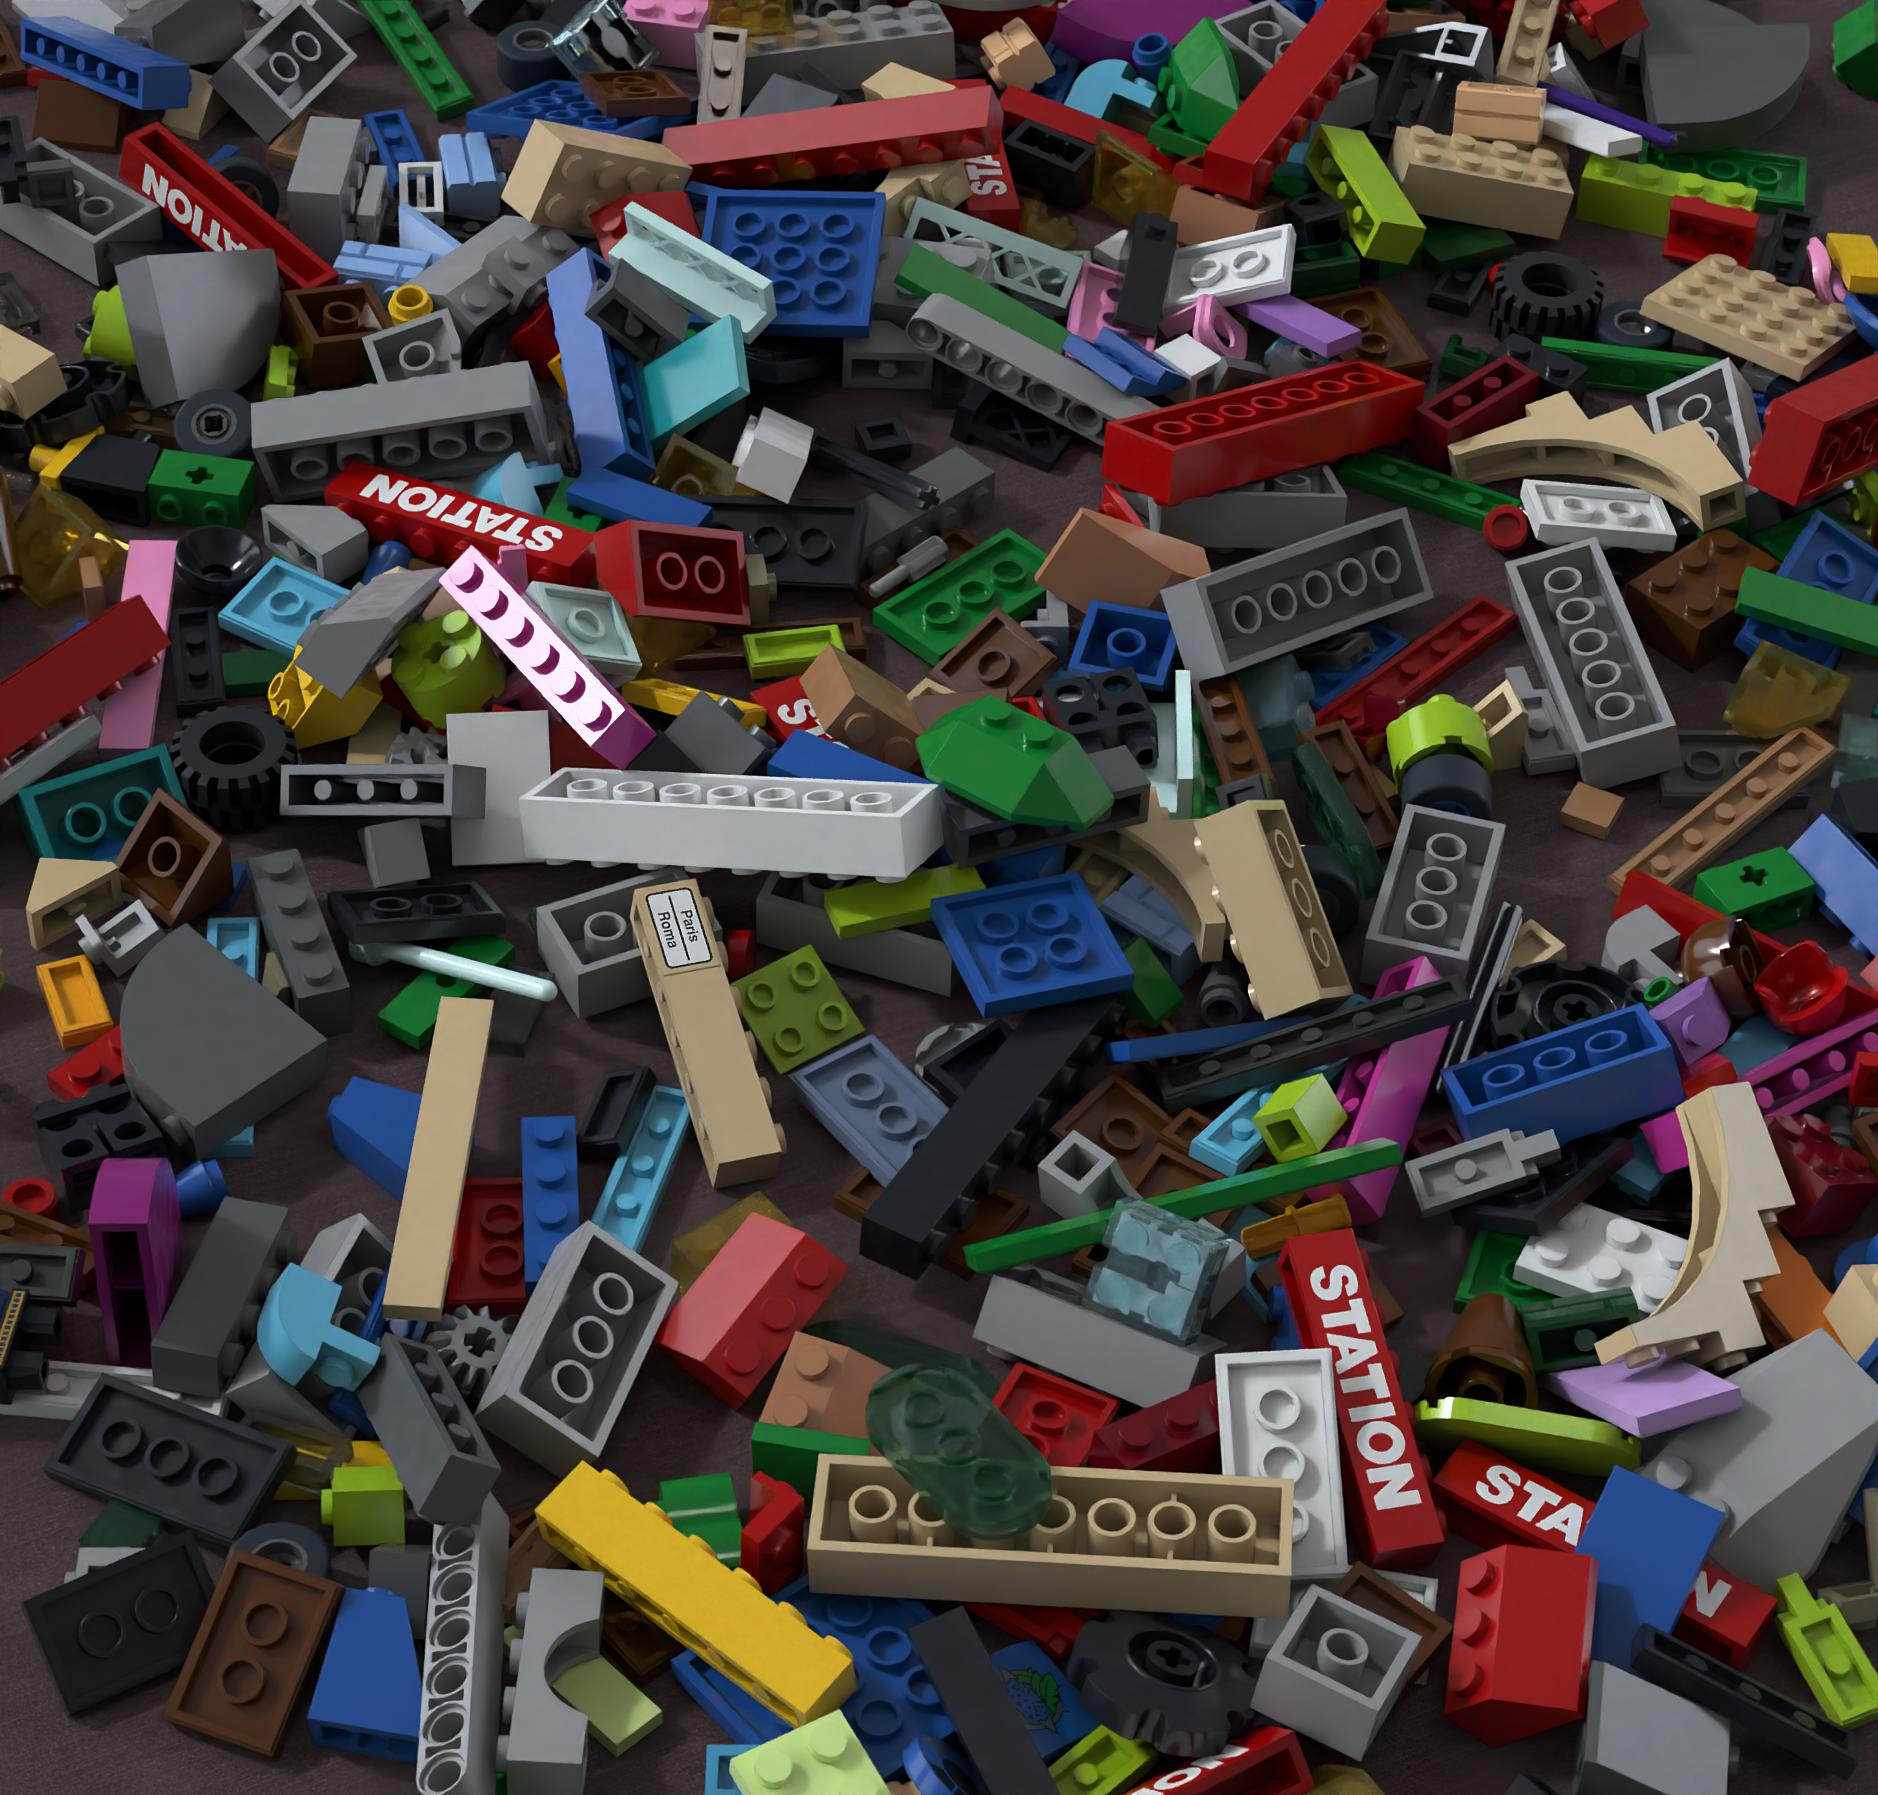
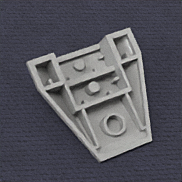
[1634,1327,1878,1612]

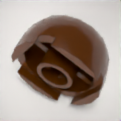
[1675,915,1765,1021]

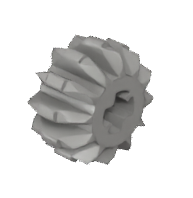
[424,1304,512,1402]

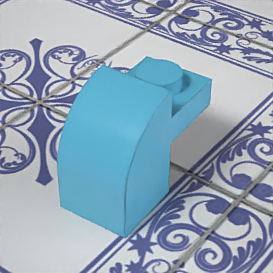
[1064,59,1167,124]
[471,452,564,518]
[257,1262,381,1392]

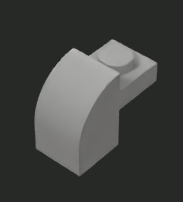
[1601,904,1684,1004]

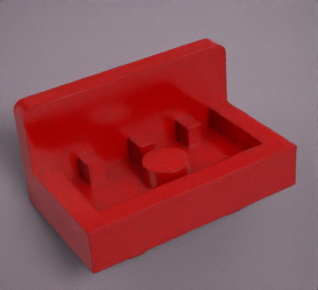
[1662,195,1759,269]
[741,1471,804,1598]

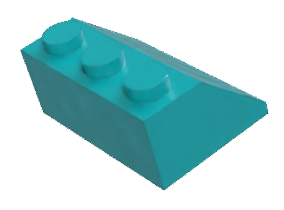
[12,743,188,863]

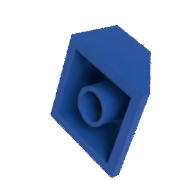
[1067,599,1182,692]

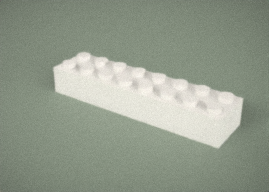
[518,767,944,883]

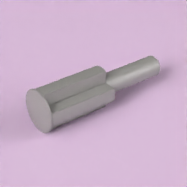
[868,536,949,598]

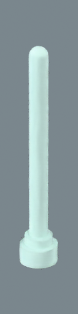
[349,940,558,1002]

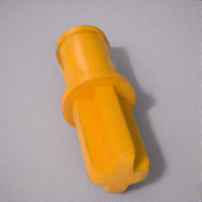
[1241,1193,1352,1259]

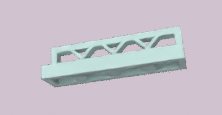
[903,197,1084,309]
[608,201,777,345]
[1142,670,1193,820]

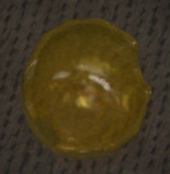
[1019,197,1079,251]

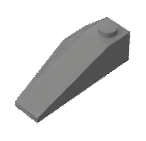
[362,308,462,384]

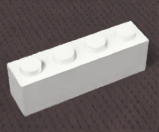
[732,407,814,504]

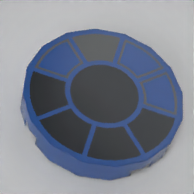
[902,1732,987,1795]

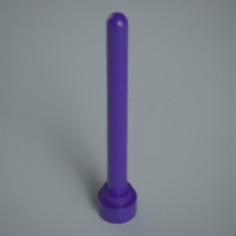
[1494,68,1678,150]

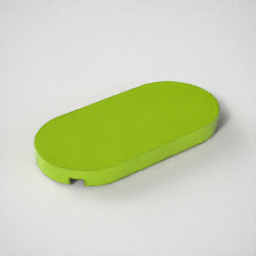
[1413,1397,1642,1476]

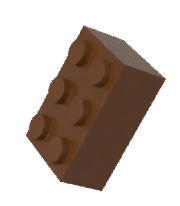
[1624,526,1782,674]

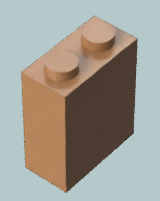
[799,642,925,772]

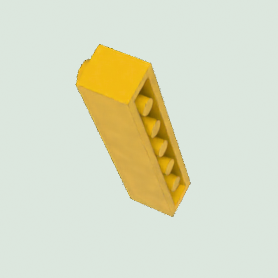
[534,1460,857,1729]

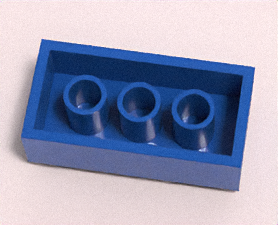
[1440,1003,1686,1148]

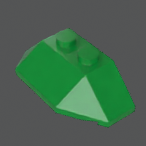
[1158,17,1244,142]
[915,694,1114,832]

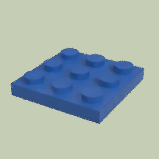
[930,871,1135,1018]

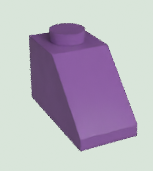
[1649,976,1732,1067]

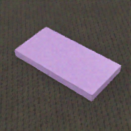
[1535,1353,1743,1439]

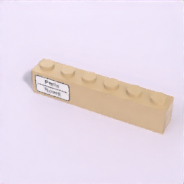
[630,878,786,1189]

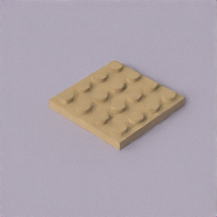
[1639,254,1860,382]

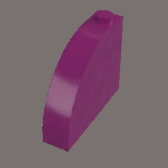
[1050,0,1254,76]
[88,1158,184,1369]

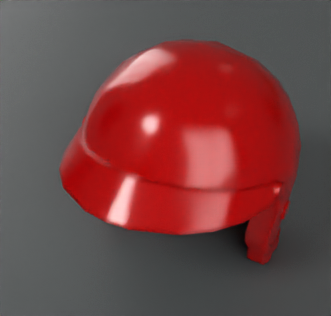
[1753,940,1849,1037]

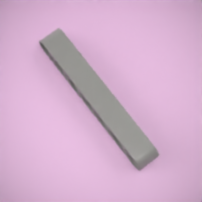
[906,293,1161,447]
[416,1491,510,1795]

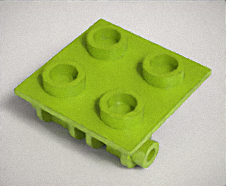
[729,944,865,1076]

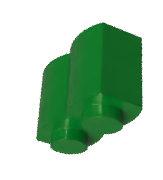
[652,1472,742,1571]

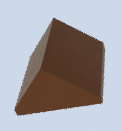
[32,79,138,154]
[114,787,235,928]

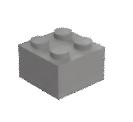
[1250,1584,1422,1762]

